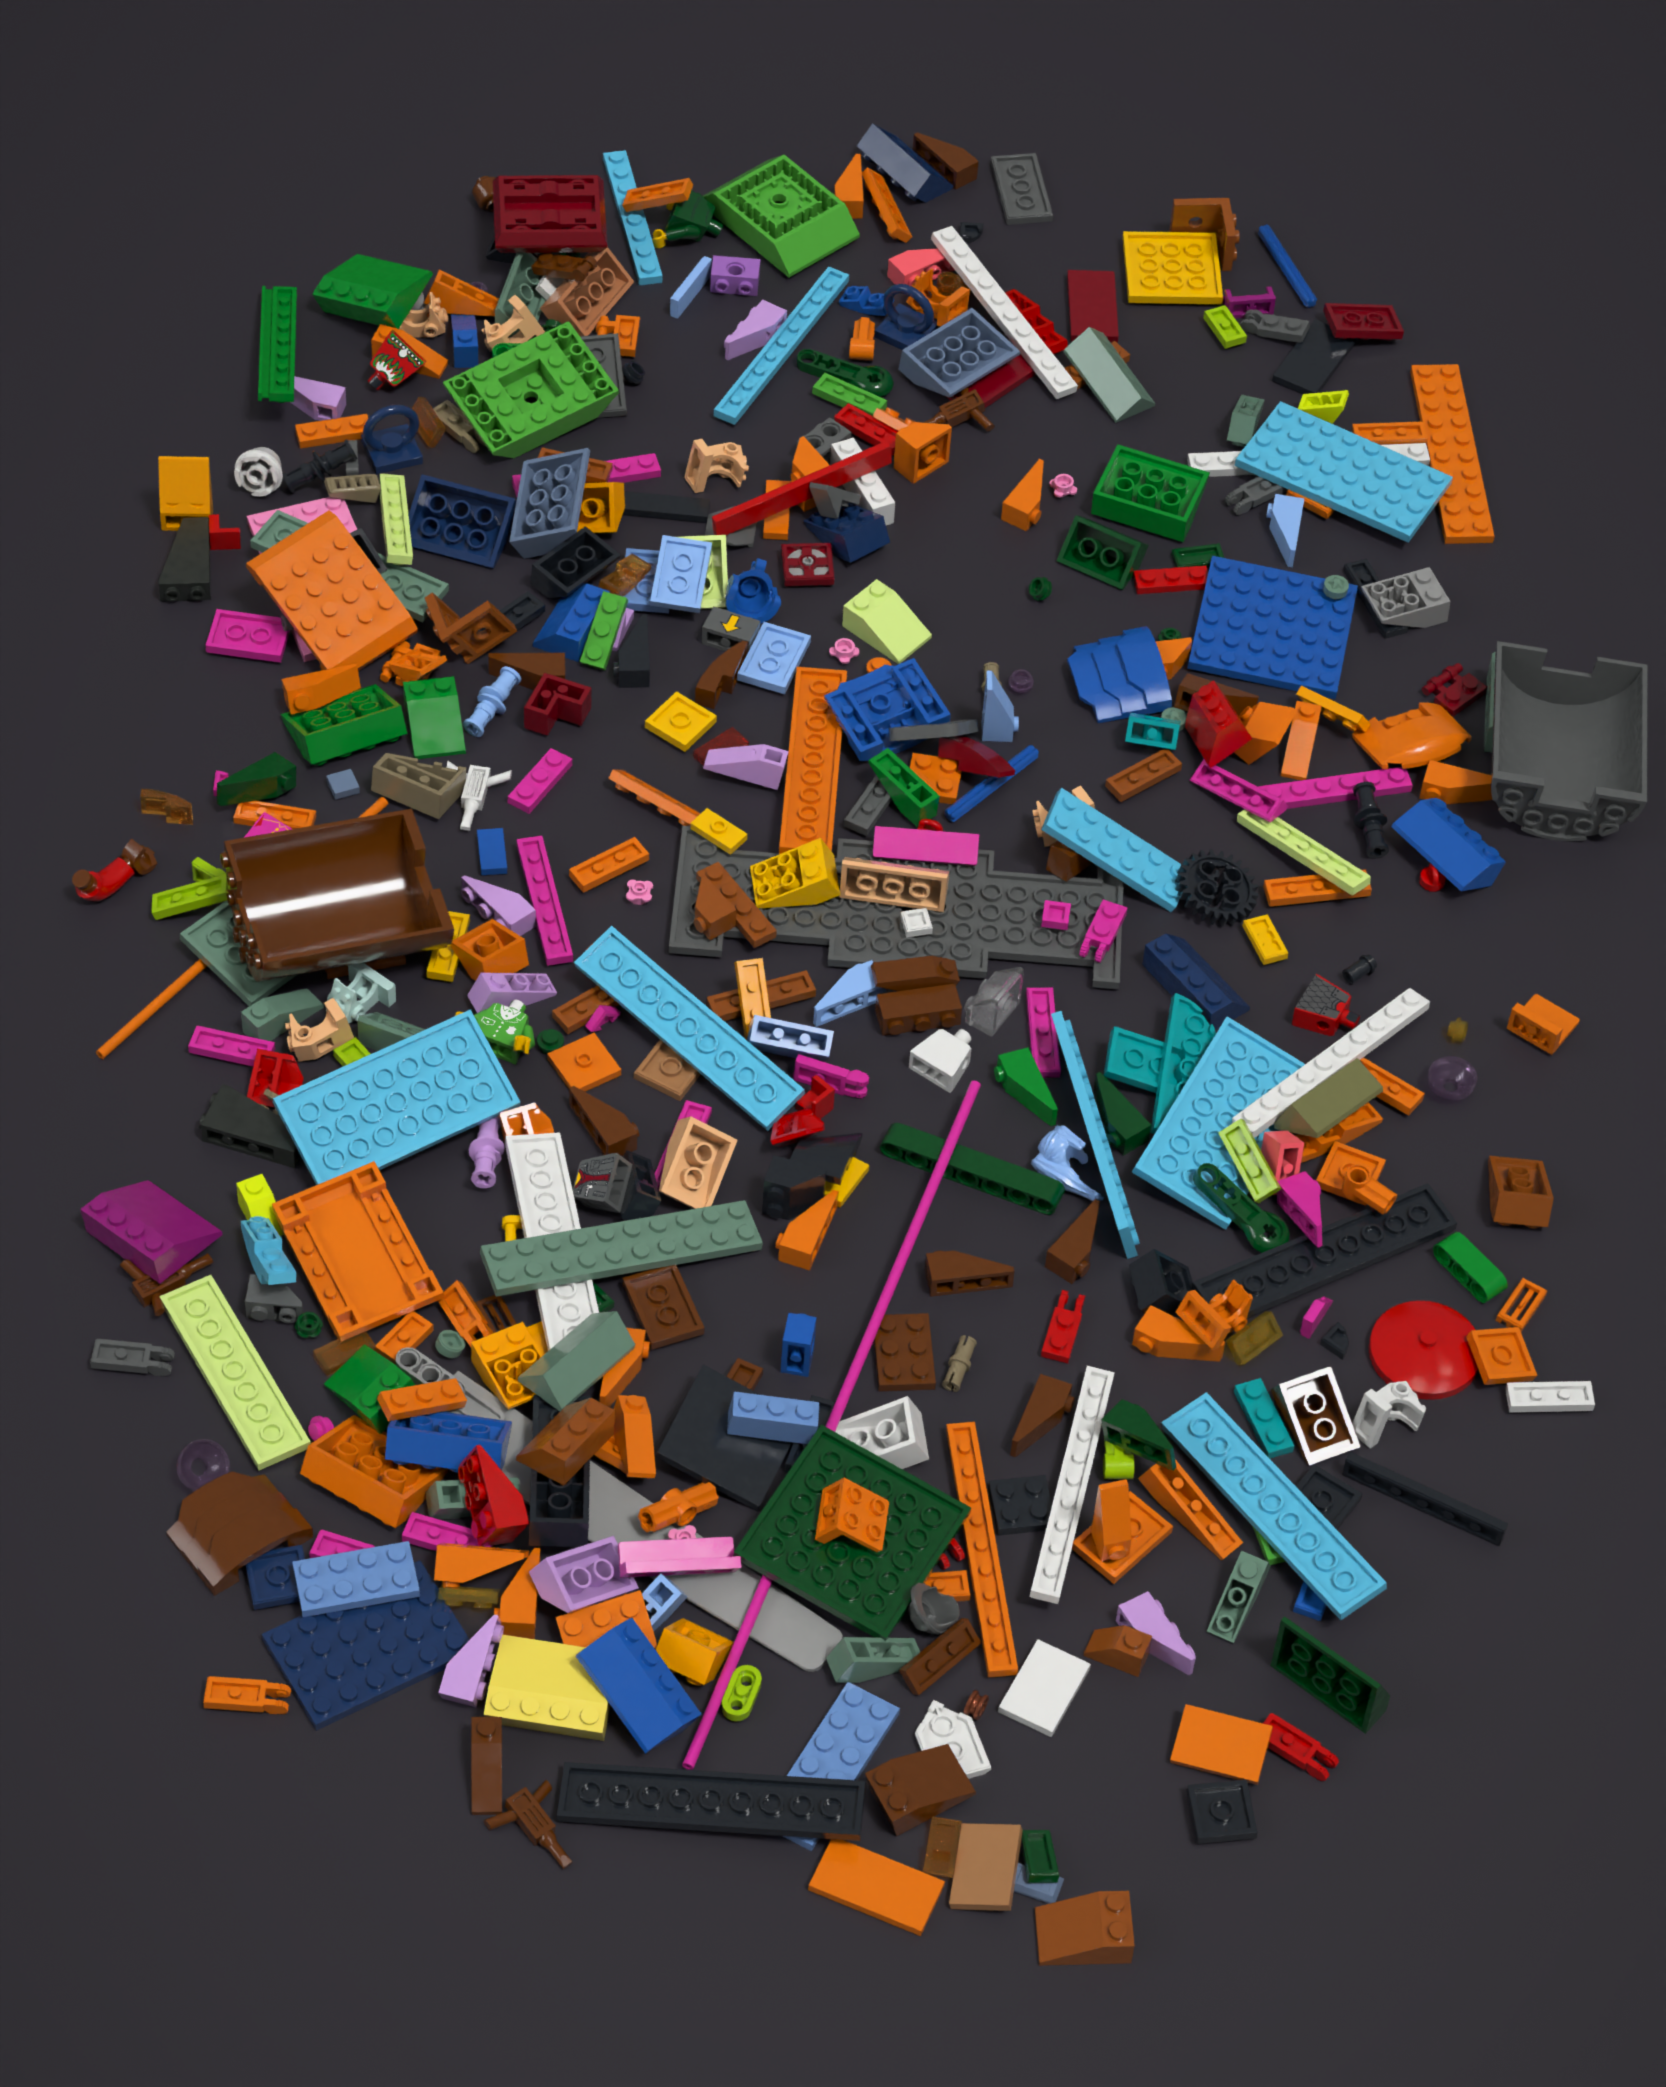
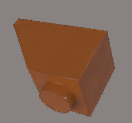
[694,876,736,940]
[1084,1625,1152,1677]

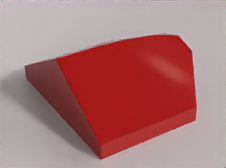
[247,1048,304,1108]
[770,1108,825,1148]

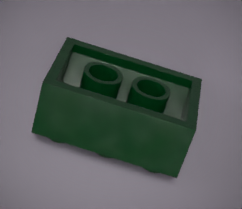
[1056,515,1149,590]

